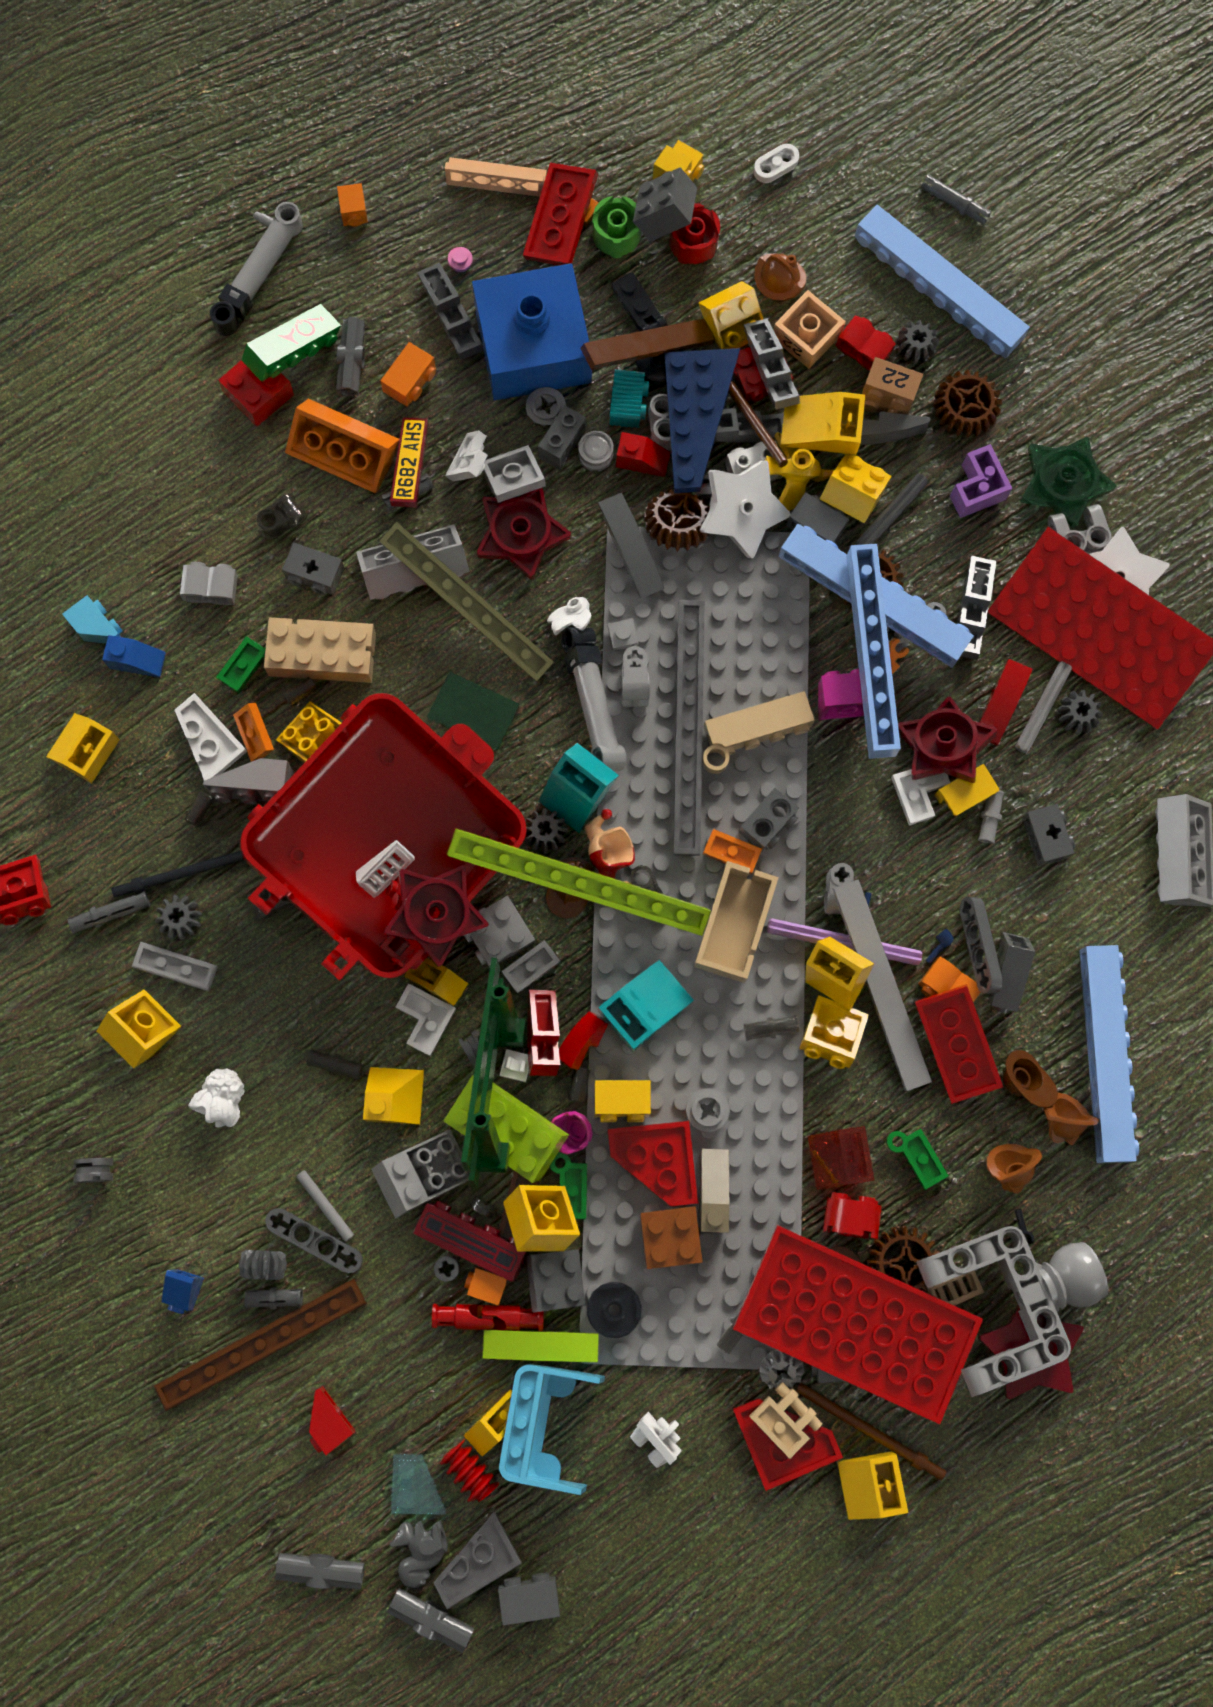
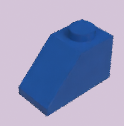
[102,635,166,678]
[161,1269,204,1314]

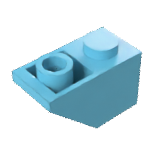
[62,595,123,643]

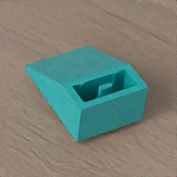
[538,743,619,833]
[598,960,694,1052]

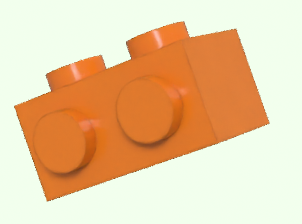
[381,342,436,407]

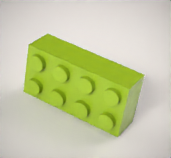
[444,1075,569,1183]

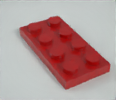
[523,162,598,266]
[915,984,1003,1104]

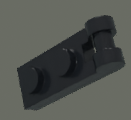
[611,272,668,332]

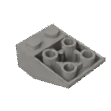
[203,758,294,804]
[371,1130,470,1219]

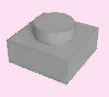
[607,618,639,651]

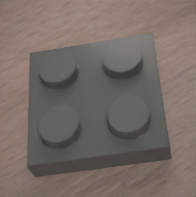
[526,1249,585,1312]

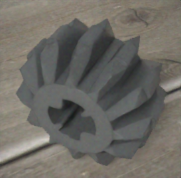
[896,319,939,365]
[1057,690,1103,735]
[525,808,567,854]
[155,895,202,940]
[239,1250,287,1280]

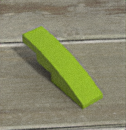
[482,1330,599,1362]

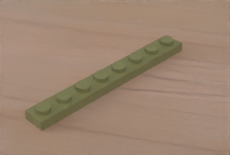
[379,522,553,681]

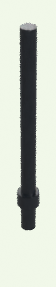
[111,850,244,898]

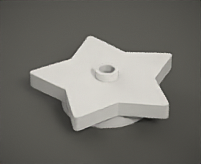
[700,461,791,558]
[1090,527,1170,595]

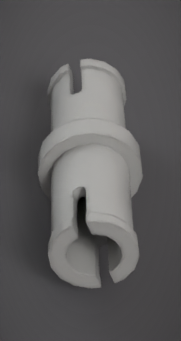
[978,790,1004,844]

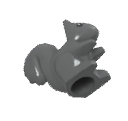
[390,1521,448,1588]

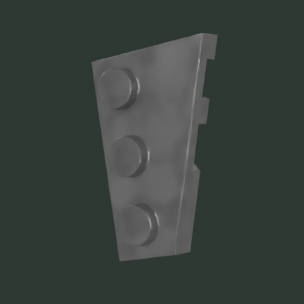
[434,1512,522,1609]

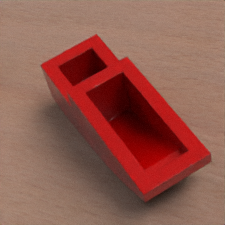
[979,659,1033,745]
[527,990,560,1076]

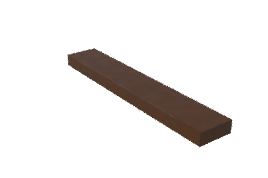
[580,318,715,370]

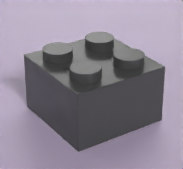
[633,167,697,242]

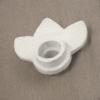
[547,597,592,635]

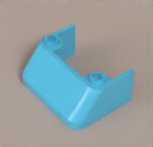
[499,1365,605,1495]

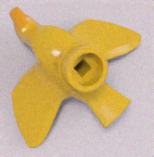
[765,432,834,511]

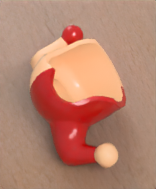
[585,809,635,884]

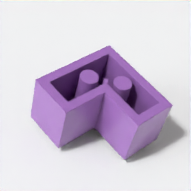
[950,444,1012,518]

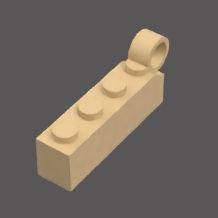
[702,691,815,774]

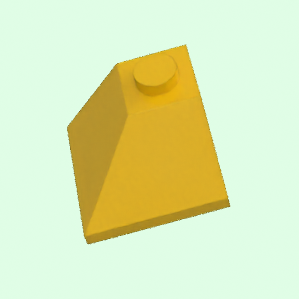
[363,1067,424,1125]

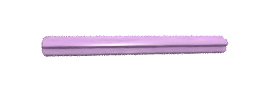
[767,918,922,965]

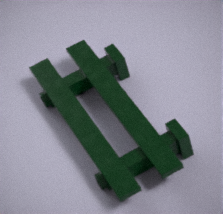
[461,957,527,1189]

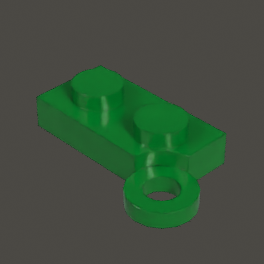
[886,1128,949,1190]
[550,1152,587,1219]

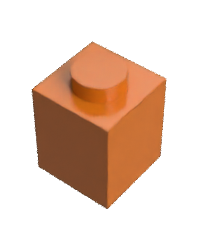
[337,183,368,227]
[464,1268,507,1306]

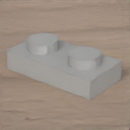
[502,940,560,994]

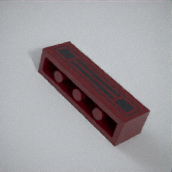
[413,1200,529,1282]

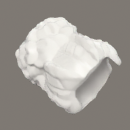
[188,1068,244,1128]

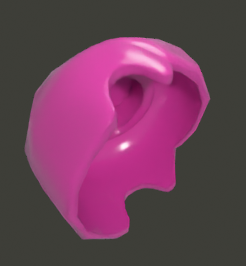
[551,1111,593,1154]

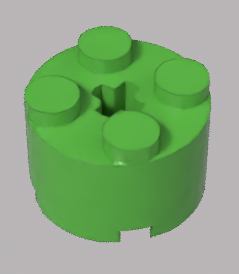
[592,196,641,258]

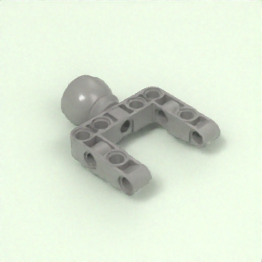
[916,1226,1108,1397]

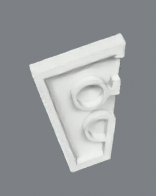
[175,693,247,781]

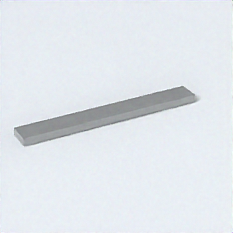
[832,879,932,1091]

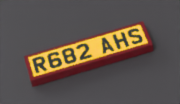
[390,417,429,508]

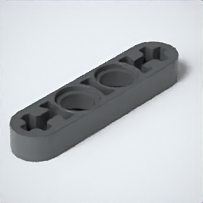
[960,897,1003,994]
[265,1208,363,1273]

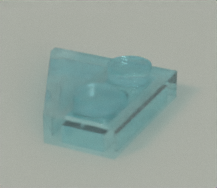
[391,1454,446,1515]

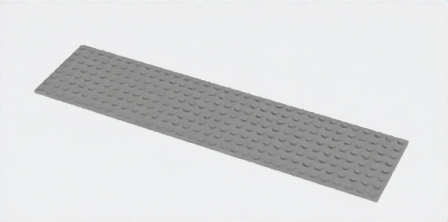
[580,527,809,1370]

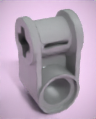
[824,863,854,915]

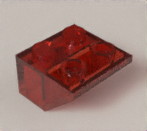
[807,1126,875,1190]

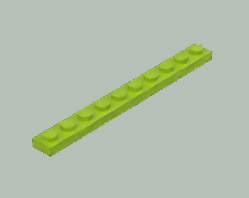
[447,829,711,936]

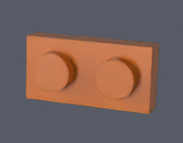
[233,703,274,762]
[702,829,762,875]

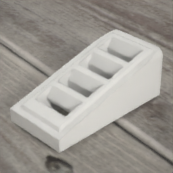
[356,840,415,898]

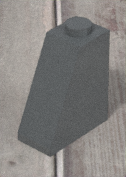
[989,932,1035,1013]

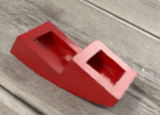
[559,1011,609,1070]

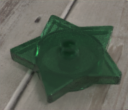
[1020,437,1116,528]

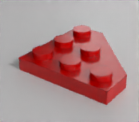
[608,1121,698,1207]
[733,1398,843,1491]

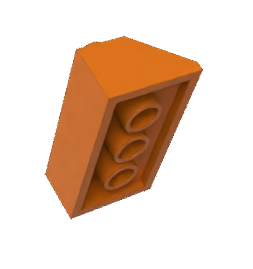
[285,399,399,493]

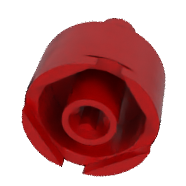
[669,203,720,264]
[823,1192,882,1240]

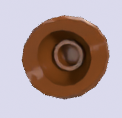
[754,253,807,301]
[1044,1093,1099,1145]
[986,1144,1042,1194]

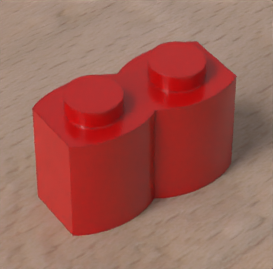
[835,315,896,371]

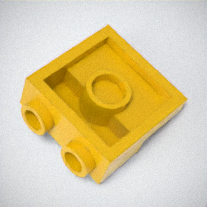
[799,995,869,1069]

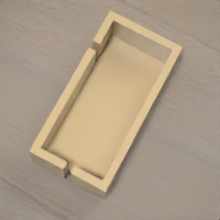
[264,617,376,683]
[694,861,779,983]

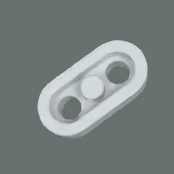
[754,144,799,183]

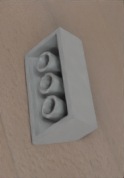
[356,524,470,600]
[1155,794,1213,906]

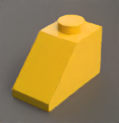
[405,958,468,1006]
[463,1389,512,1457]

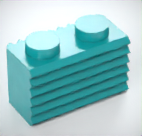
[609,369,649,428]

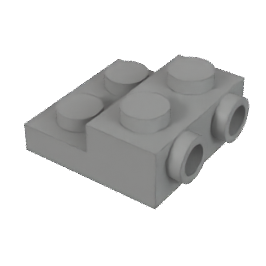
[483,445,546,503]
[464,895,535,968]

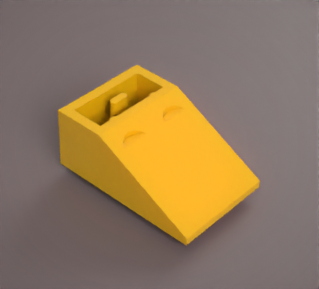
[780,392,865,455]
[276,701,341,763]

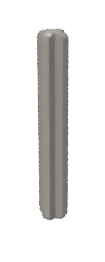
[1015,662,1072,753]

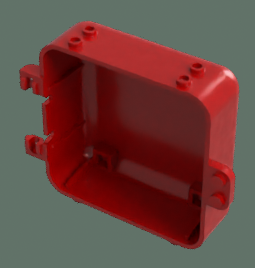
[240,693,526,981]

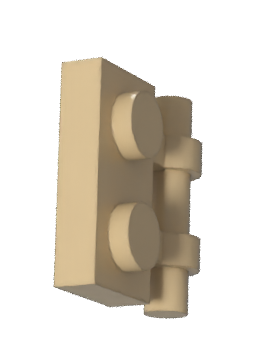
[749,1382,823,1459]

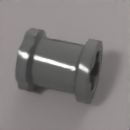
[434,1256,460,1282]

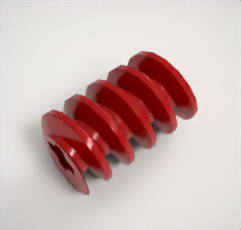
[439,1438,500,1503]

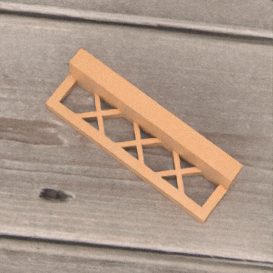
[445,157,547,197]

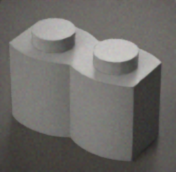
[180,562,238,605]

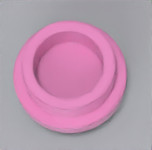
[448,247,473,272]

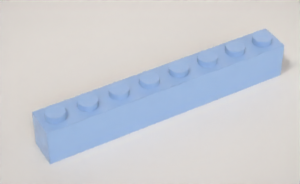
[855,205,1030,359]
[778,524,974,668]
[846,544,901,759]
[1080,945,1139,1163]

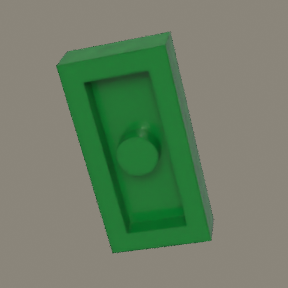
[216,636,266,694]

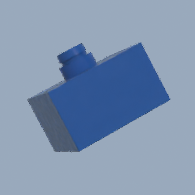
[472,263,592,401]

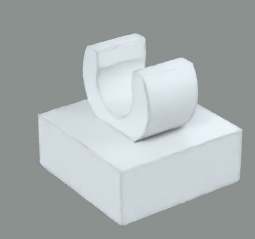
[500,1049,529,1083]

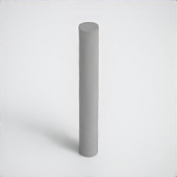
[296,1170,354,1242]

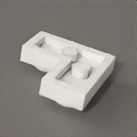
[445,431,488,481]
[891,769,950,826]
[396,983,456,1057]

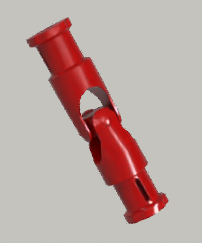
[432,1304,544,1331]

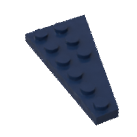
[665,348,740,493]

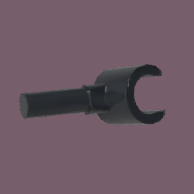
[1015,1208,1034,1244]

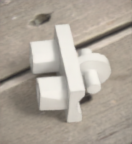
[630,1412,682,1468]

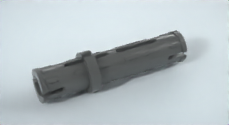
[921,174,992,225]
[67,891,151,934]

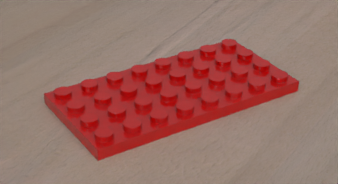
[987,527,1213,730]
[732,1225,983,1424]

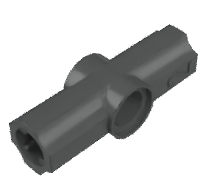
[336,317,365,397]
[275,1553,365,1590]
[387,1588,474,1653]

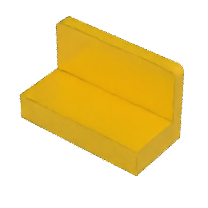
[935,764,999,816]

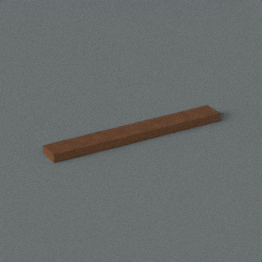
[154,1278,367,1411]

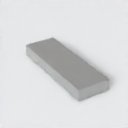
[132,942,218,992]

